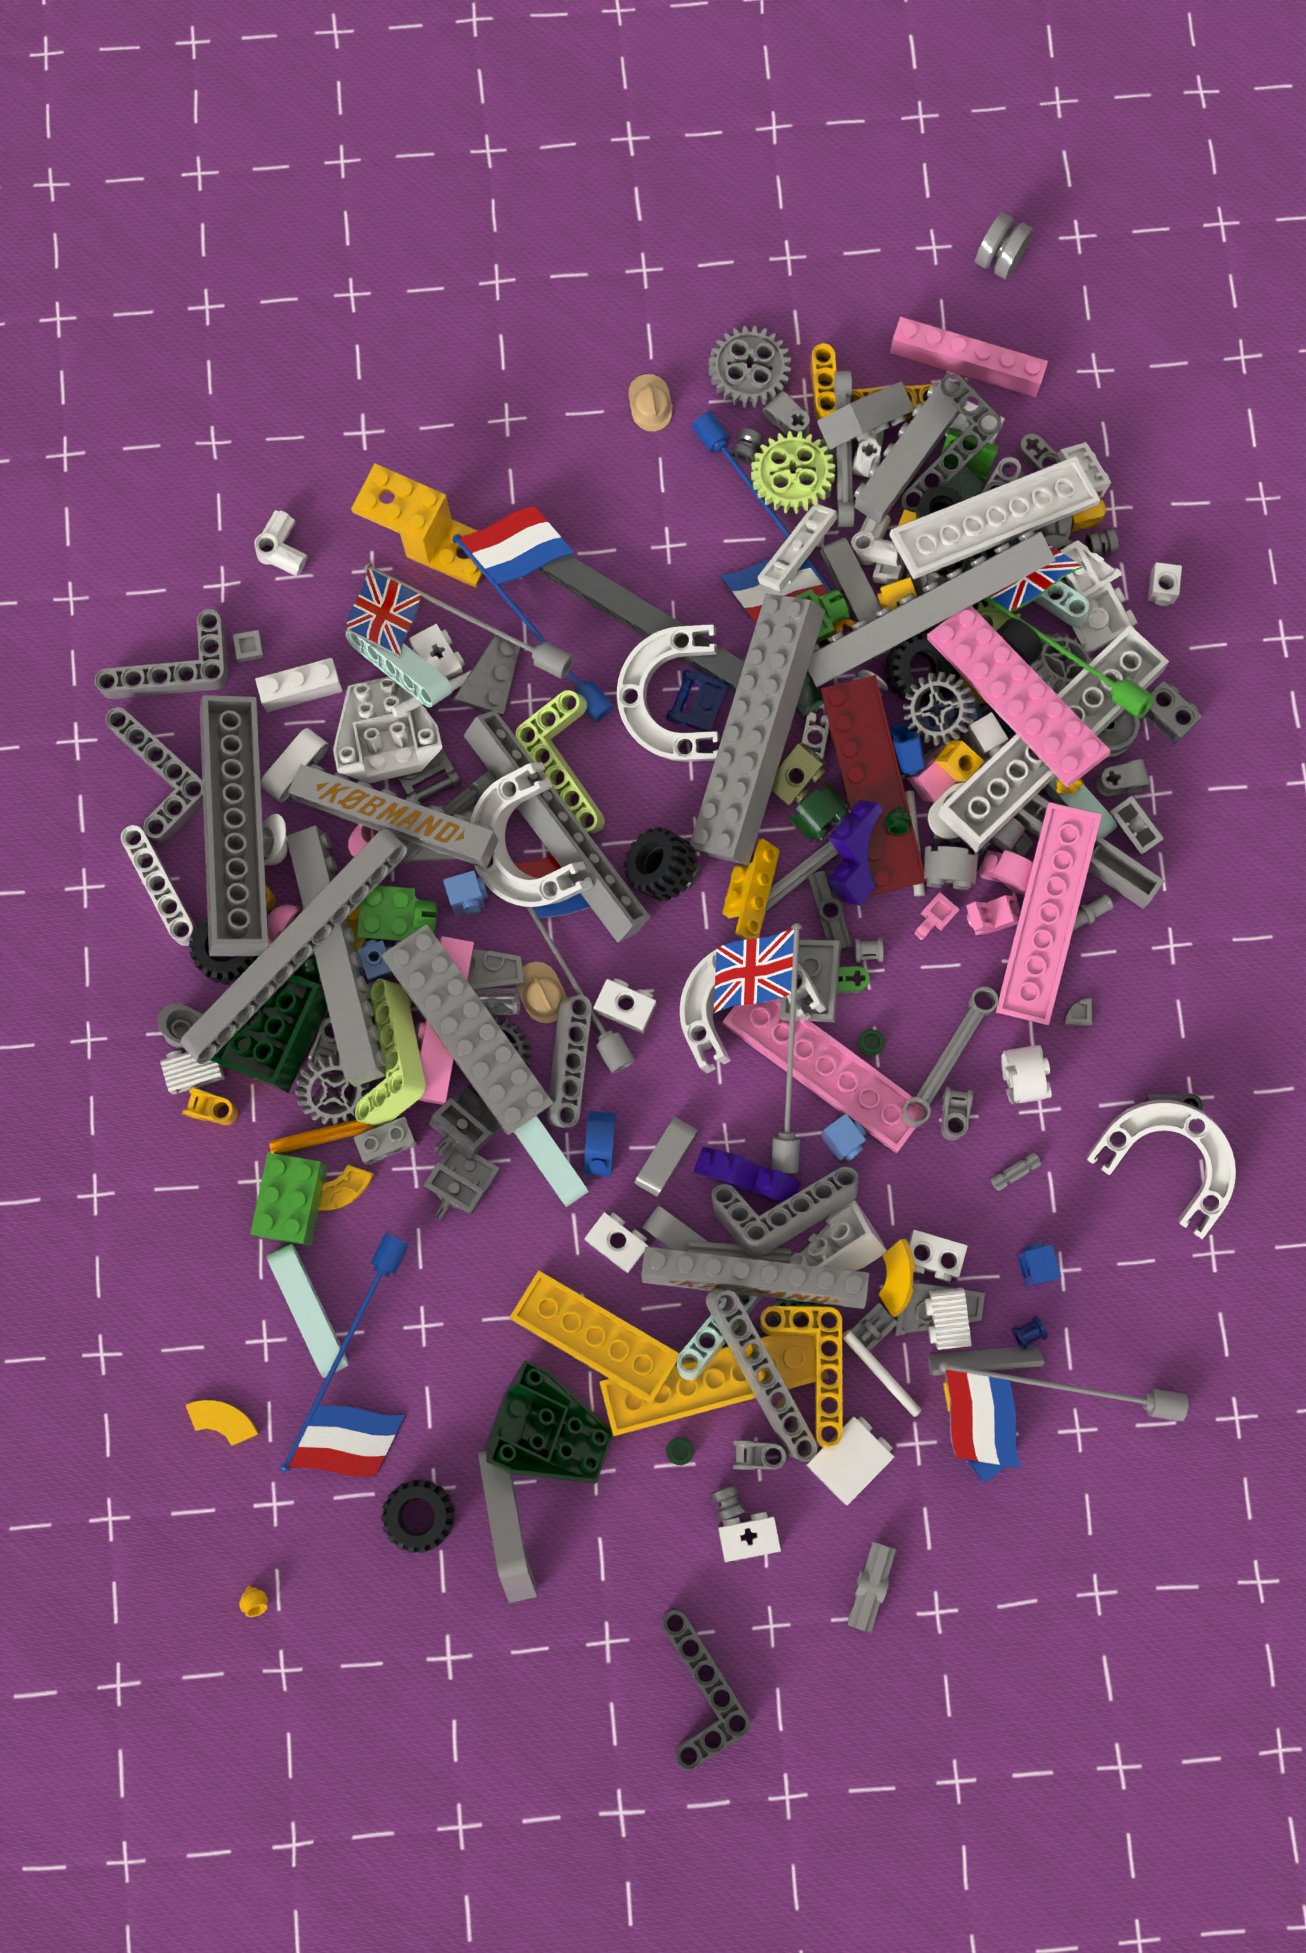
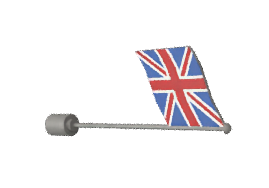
[347,563,574,679]
[714,923,802,1173]

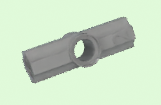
[847,1541,896,1633]

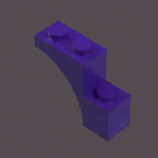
[827,800,883,905]
[693,1147,801,1204]

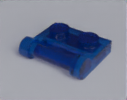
[666,670,728,732]

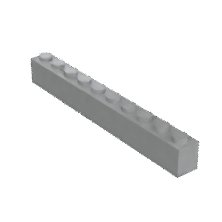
[808,530,1056,687]
[463,710,651,943]
[287,825,386,1087]

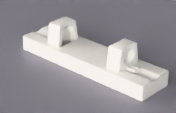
[758,504,838,592]

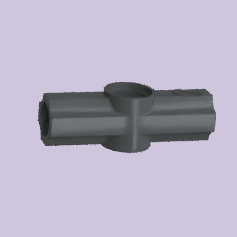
[808,870,852,951]

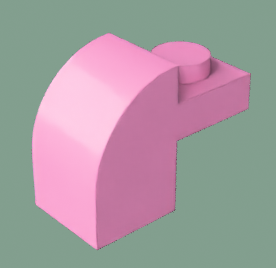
[977,850,1033,895]
[966,895,1021,935]

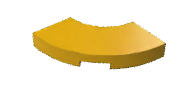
[318,1165,374,1211]
[878,1239,916,1317]
[186,1400,259,1446]

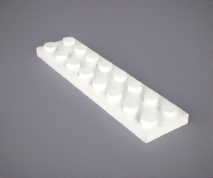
[889,456,1100,579]

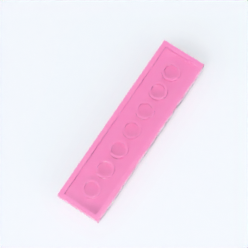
[927,606,1110,788]
[996,802,1102,1025]
[722,998,925,1154]

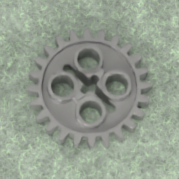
[708,326,791,408]

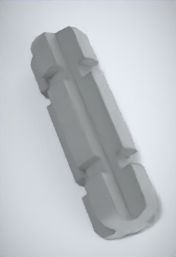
[991,1153,1042,1191]

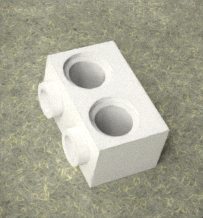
[908,1230,967,1282]

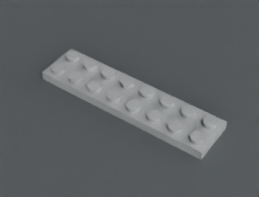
[381,924,553,1135]

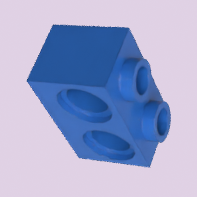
[1017,1241,1062,1287]

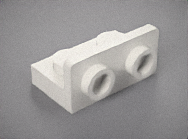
[1057,442,1111,498]

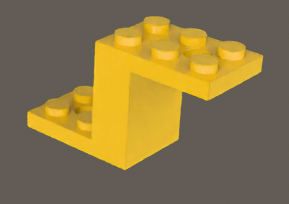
[351,463,484,588]

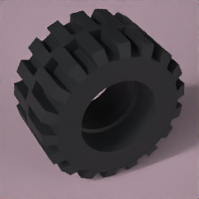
[884,634,957,703]
[624,827,697,901]
[189,916,259,985]
[381,1480,455,1553]

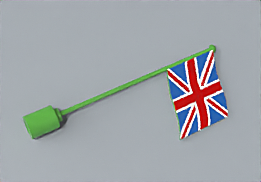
[983,540,1155,719]

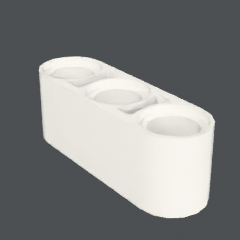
[260,728,329,803]

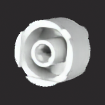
[1001,1045,1052,1104]

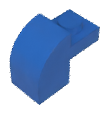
[584,1111,617,1177]

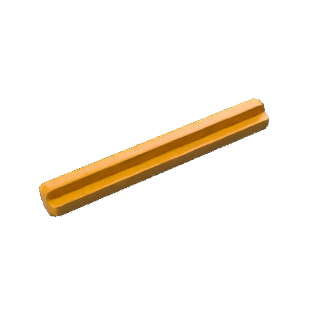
[269,1120,377,1154]

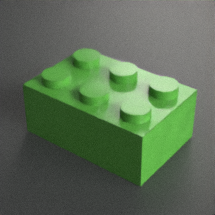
[250,1153,328,1247]

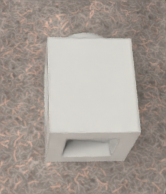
[1147,562,1182,606]

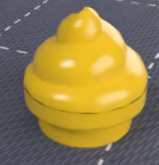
[1056,778,1084,794]
[239,1586,268,1617]

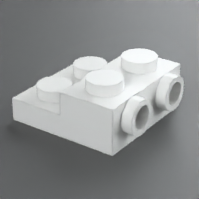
[1071,583,1138,653]

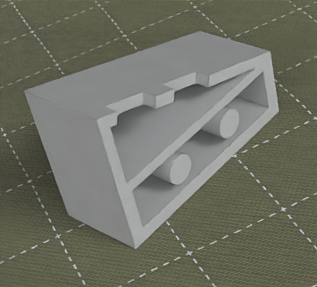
[817,381,914,450]

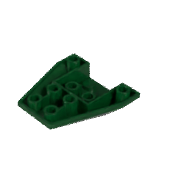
[486,1360,613,1484]

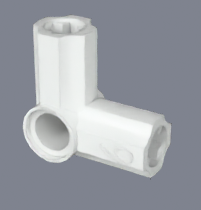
[852,430,884,478]
[254,510,307,576]
[851,515,903,567]

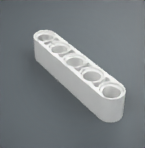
[121,825,197,946]

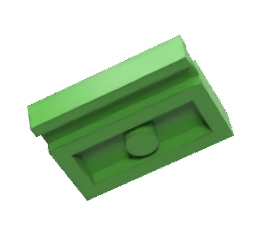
[941,429,999,482]

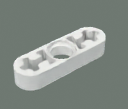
[798,700,829,775]

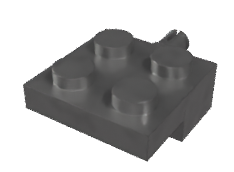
[429,1086,502,1160]
[423,1146,501,1221]

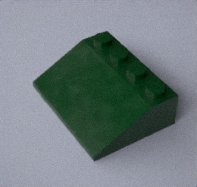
[210,960,327,1094]

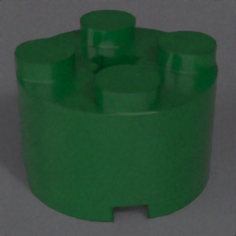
[788,781,849,842]

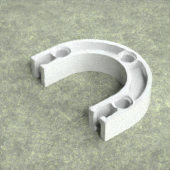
[617,625,720,762]
[470,762,594,907]
[680,950,826,1074]
[1087,1100,1236,1239]

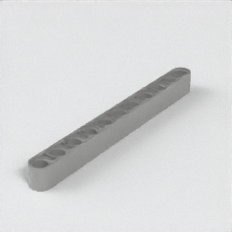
[180,829,408,1064]

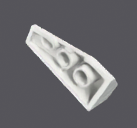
[789,1200,887,1271]

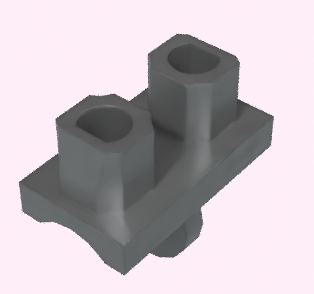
[850,1303,898,1351]

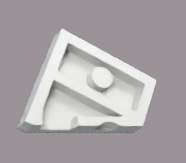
[1059,540,1123,597]

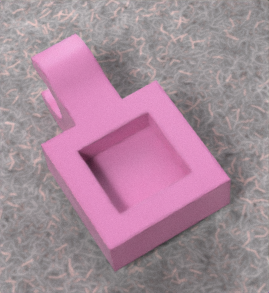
[914,892,960,940]

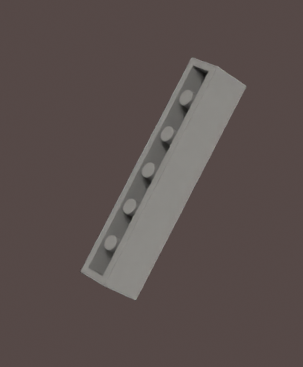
[854,379,969,524]

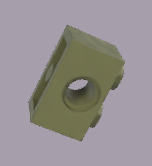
[772,743,827,805]

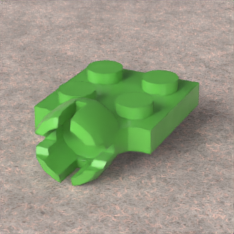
[794,589,849,643]
[357,885,437,942]

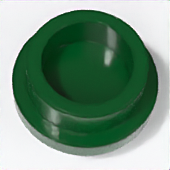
[857,1029,885,1056]
[666,1437,694,1465]

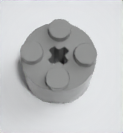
[923,846,979,890]

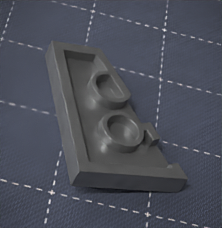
[452,634,520,717]
[894,1282,985,1336]

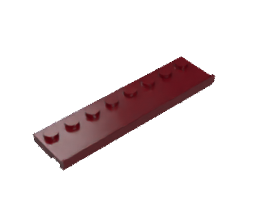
[821,675,926,896]

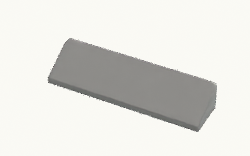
[928,1345,1044,1376]

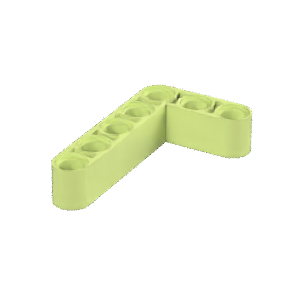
[515,690,605,834]
[355,979,425,1126]

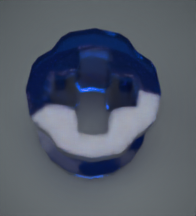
[1012,1315,1048,1350]

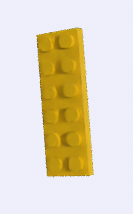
[509,1270,679,1405]

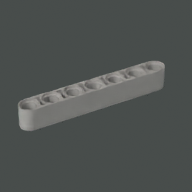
[706,1288,817,1462]

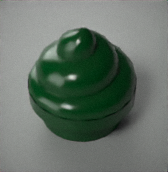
[885,806,912,835]
[297,955,320,984]

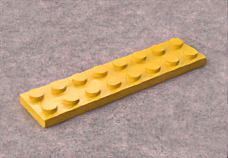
[599,1326,829,1436]

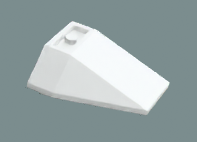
[333,676,443,783]

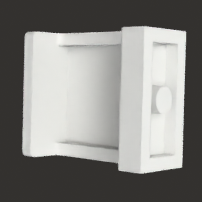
[805,1416,894,1506]

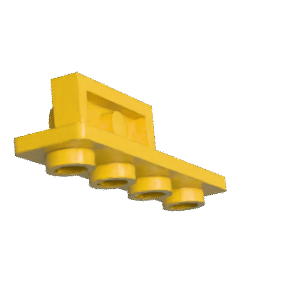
[722,839,780,940]

